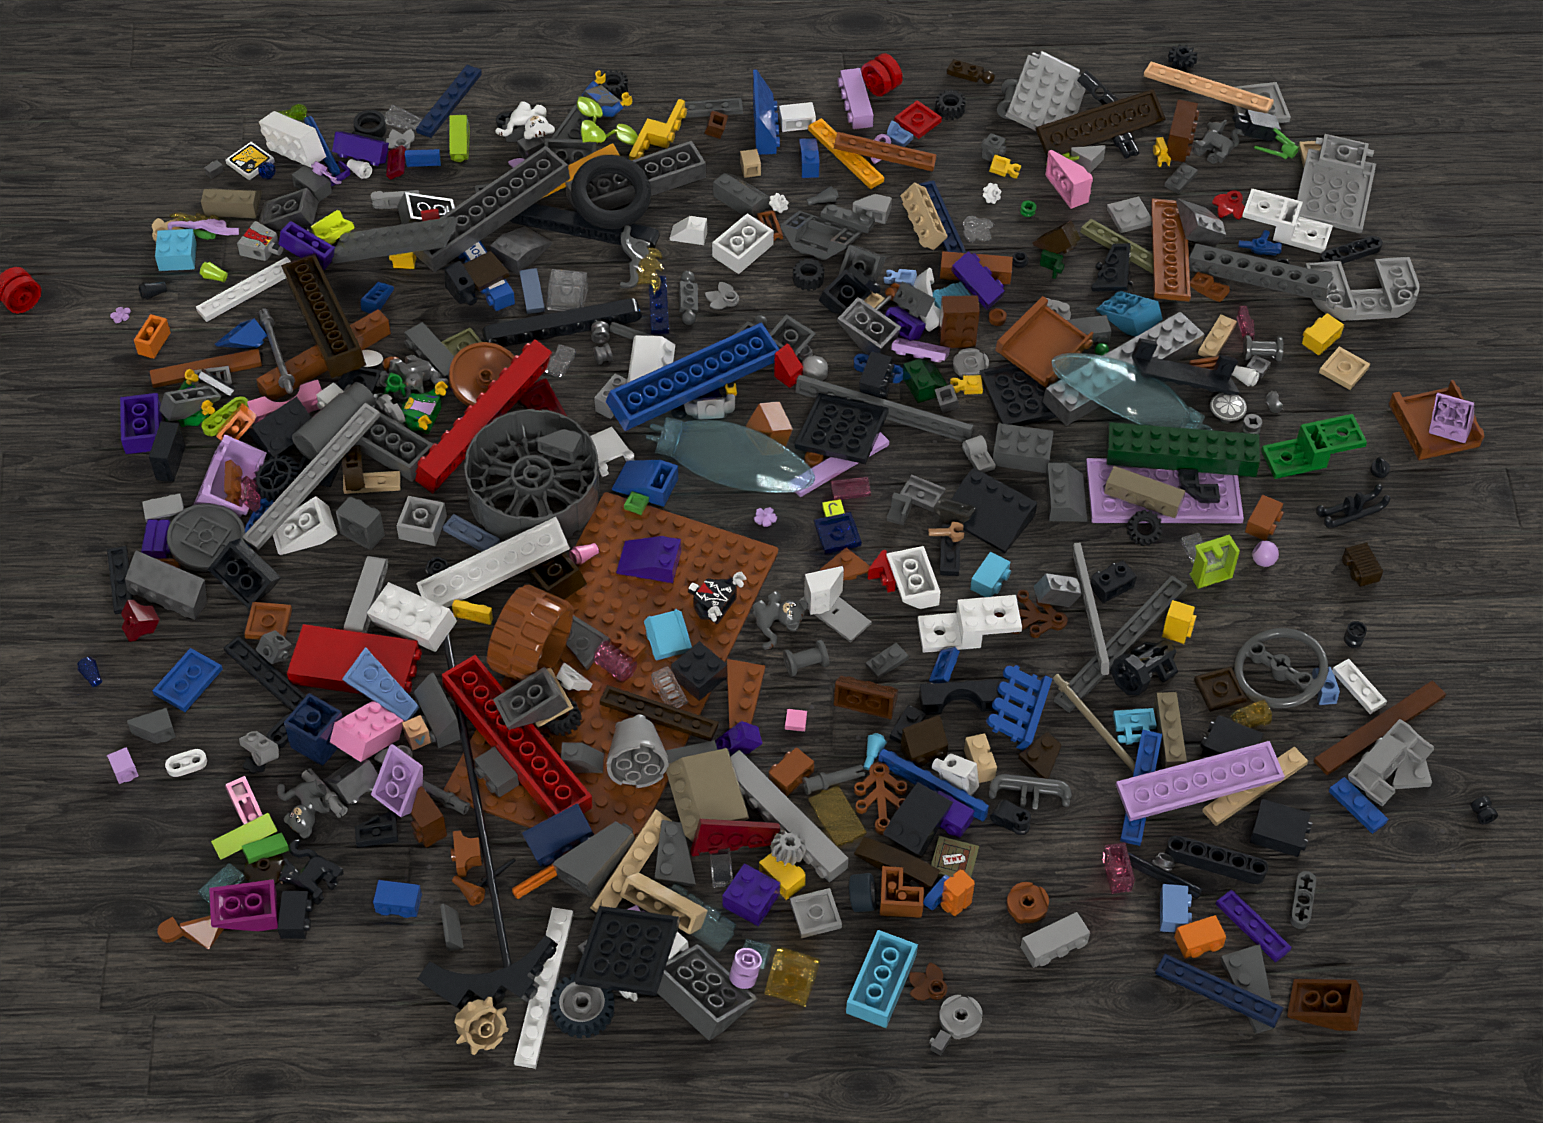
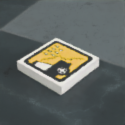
[226,142,275,180]

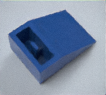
[612,460,678,507]

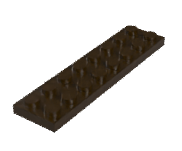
[1035,89,1166,158]

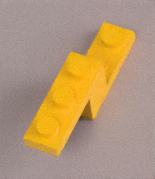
[629,99,687,160]

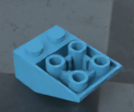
[1096,291,1163,337]

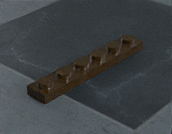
[599,685,719,741]

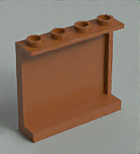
[995,296,1094,388]
[1389,380,1484,460]

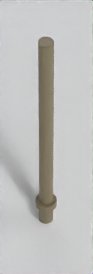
[1052,674,1135,772]

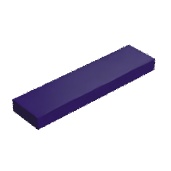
[1216,889,1292,963]

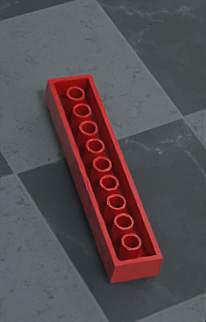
[415,339,552,494]
[442,655,592,818]

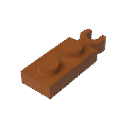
[224,460,243,506]

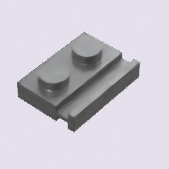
[900,474,945,512]

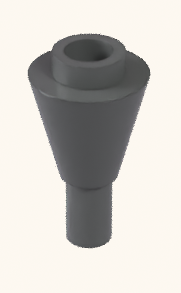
[806,186,839,206]

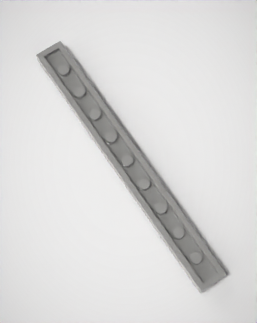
[242,403,381,550]

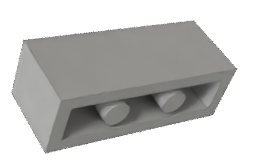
[1020,912,1090,968]

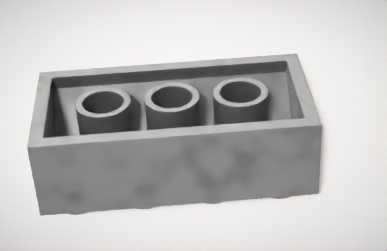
[125,551,207,620]

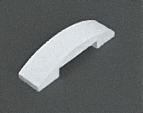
[914,268,940,332]

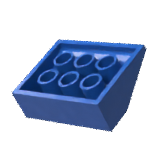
[753,70,780,155]

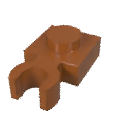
[610,631,647,662]

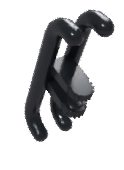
[1316,484,1390,528]

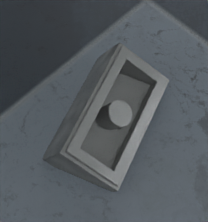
[440,904,464,952]

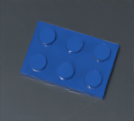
[152,648,223,712]

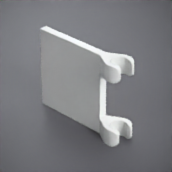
[590,427,635,477]

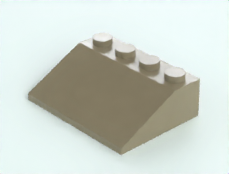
[666,748,749,842]

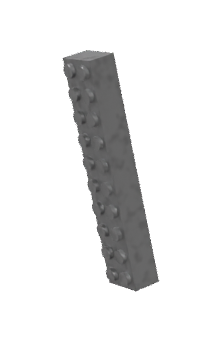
[413,146,570,272]
[1043,312,1205,426]

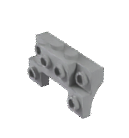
[1348,719,1434,806]

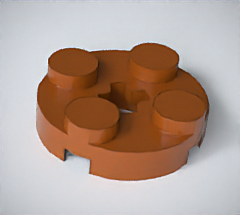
[1006,882,1049,924]

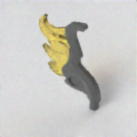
[620,225,663,292]

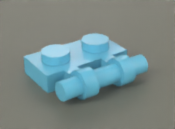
[1113,708,1157,745]

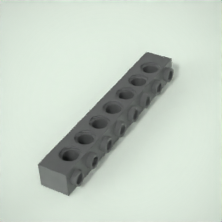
[1189,244,1333,301]

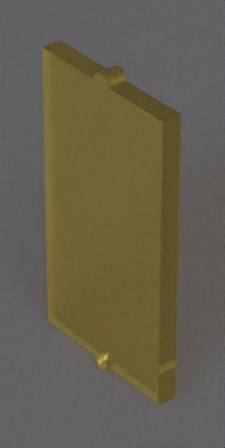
[808,786,867,847]

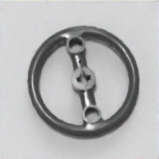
[1234,628,1328,708]

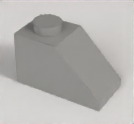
[852,194,892,224]

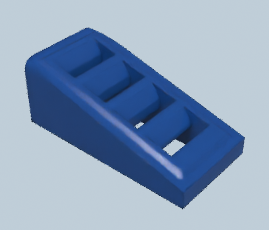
[361,282,394,313]

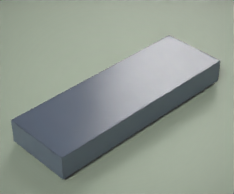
[519,268,545,314]
[443,514,500,552]

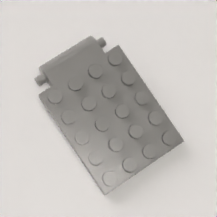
[1005,51,1086,131]
[1297,134,1376,234]

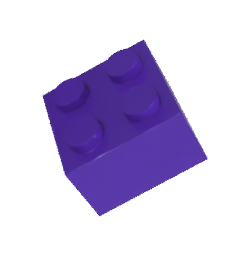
[722,863,780,927]

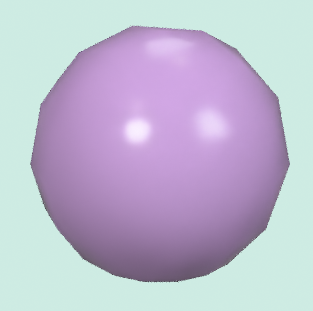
[1252,541,1279,567]

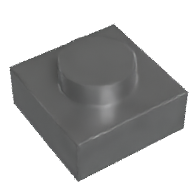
[1246,355,1271,379]

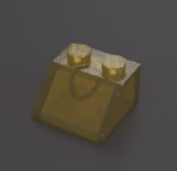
[764,947,821,1006]

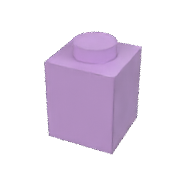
[107,747,138,784]

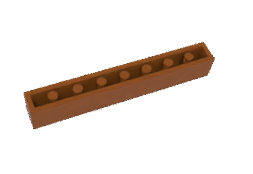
[256,309,391,402]

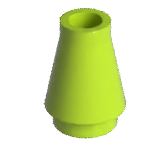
[200,262,228,282]

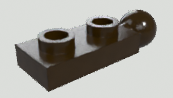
[947,59,995,84]

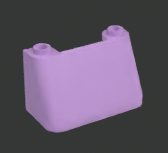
[194,435,267,517]

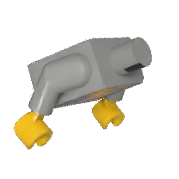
[684,383,737,419]

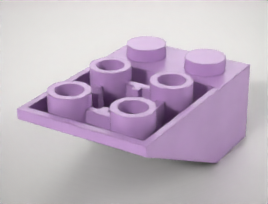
[1429,393,1474,443]

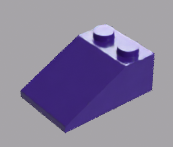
[616,536,681,583]

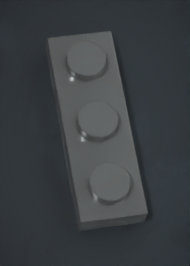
[820,204,875,233]

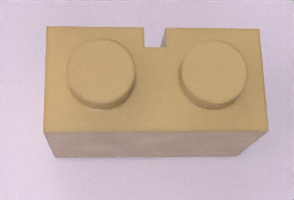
[964,733,997,783]

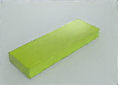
[211,813,277,860]

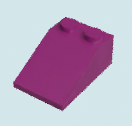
[209,880,278,931]

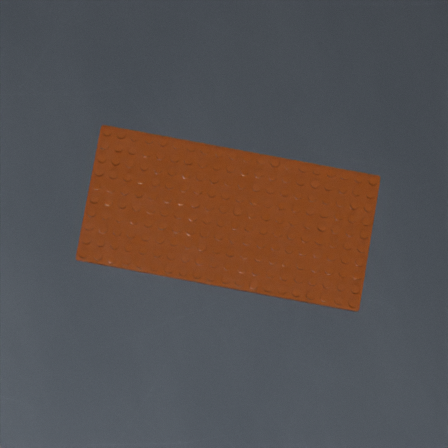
[444,492,778,860]

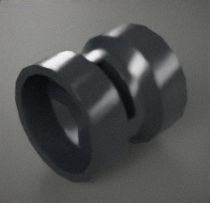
[1344,621,1367,648]
[1470,796,1498,825]

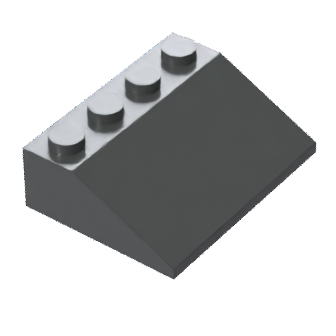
[657,944,758,1040]

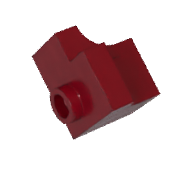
[121,600,160,642]

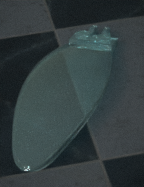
[1051,353,1214,431]
[646,417,815,492]

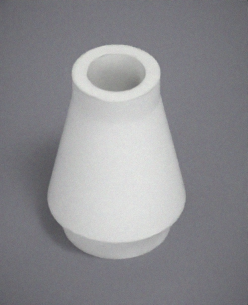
[347,159,372,179]
[1232,365,1259,386]

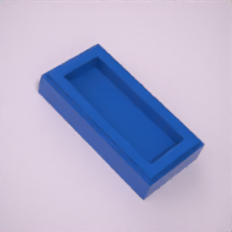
[405,149,441,167]

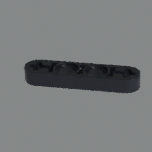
[1320,236,1383,264]

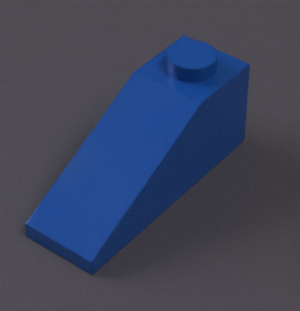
[799,138,819,178]

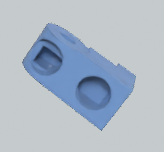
[1312,667,1340,705]

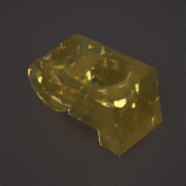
[1231,699,1272,728]

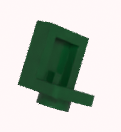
[1040,250,1065,279]

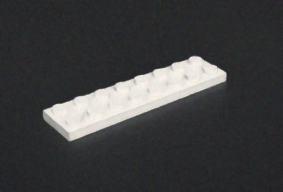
[417,517,570,608]

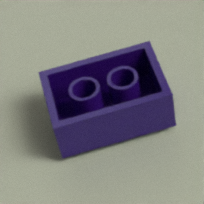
[952,251,1004,310]
[120,393,162,454]

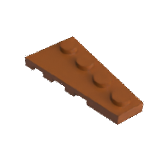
[727,659,765,730]

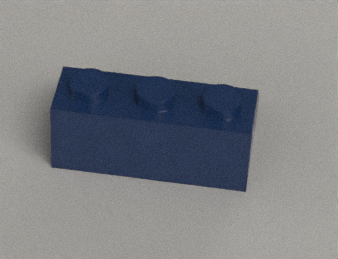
[522,803,594,867]

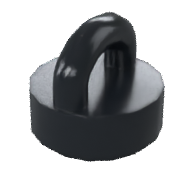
[1370,457,1390,478]

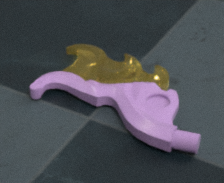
[167,213,239,235]

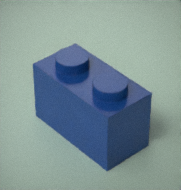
[373,880,422,918]

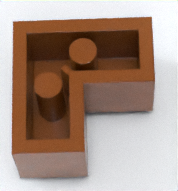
[880,866,924,918]

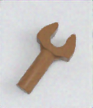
[928,522,964,542]

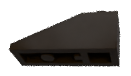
[342,445,365,491]

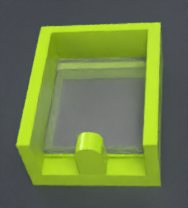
[1190,534,1240,589]

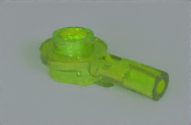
[277,104,307,120]

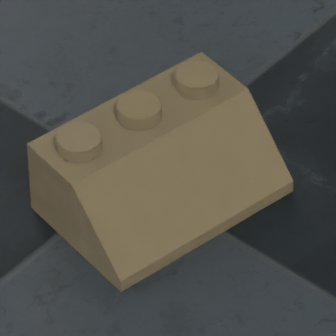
[201,188,262,218]

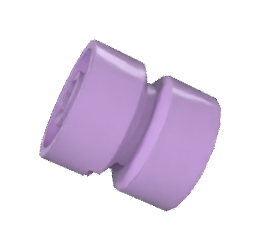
[729,948,762,989]

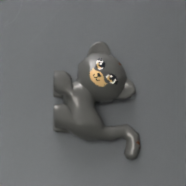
[752,591,808,650]
[277,779,330,839]

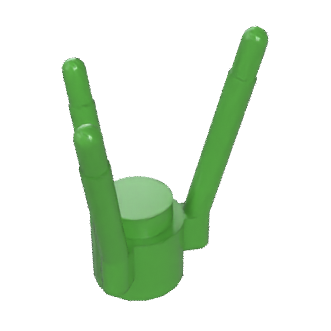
[1254,128,1299,159]

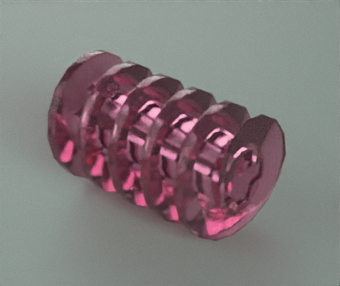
[594,640,637,681]

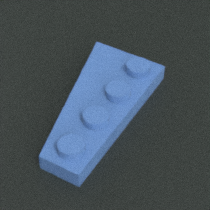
[342,647,419,722]

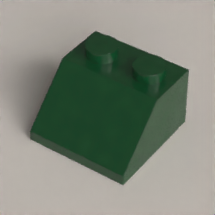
[903,358,947,403]

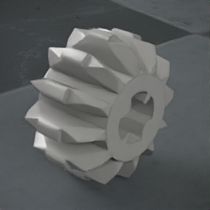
[770,830,806,866]

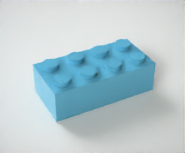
[846,930,918,1028]

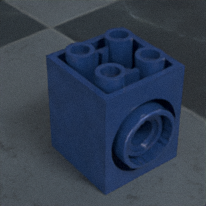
[284,693,343,766]

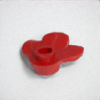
[1212,190,1245,220]

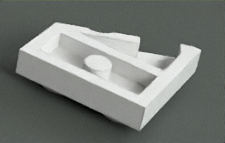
[556,663,593,691]

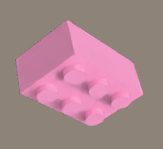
[330,701,404,762]

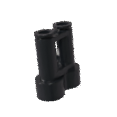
[1113,133,1140,159]

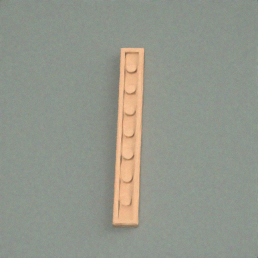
[1144,62,1274,113]

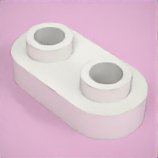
[165,749,207,777]

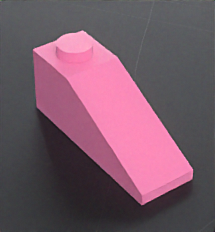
[225,776,262,825]

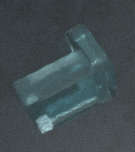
[743,939,771,969]

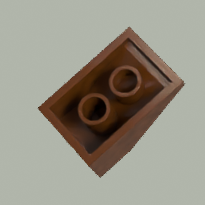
[1287,979,1363,1031]

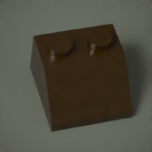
[1032,220,1081,254]
[900,715,948,767]

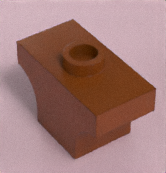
[450,831,482,878]

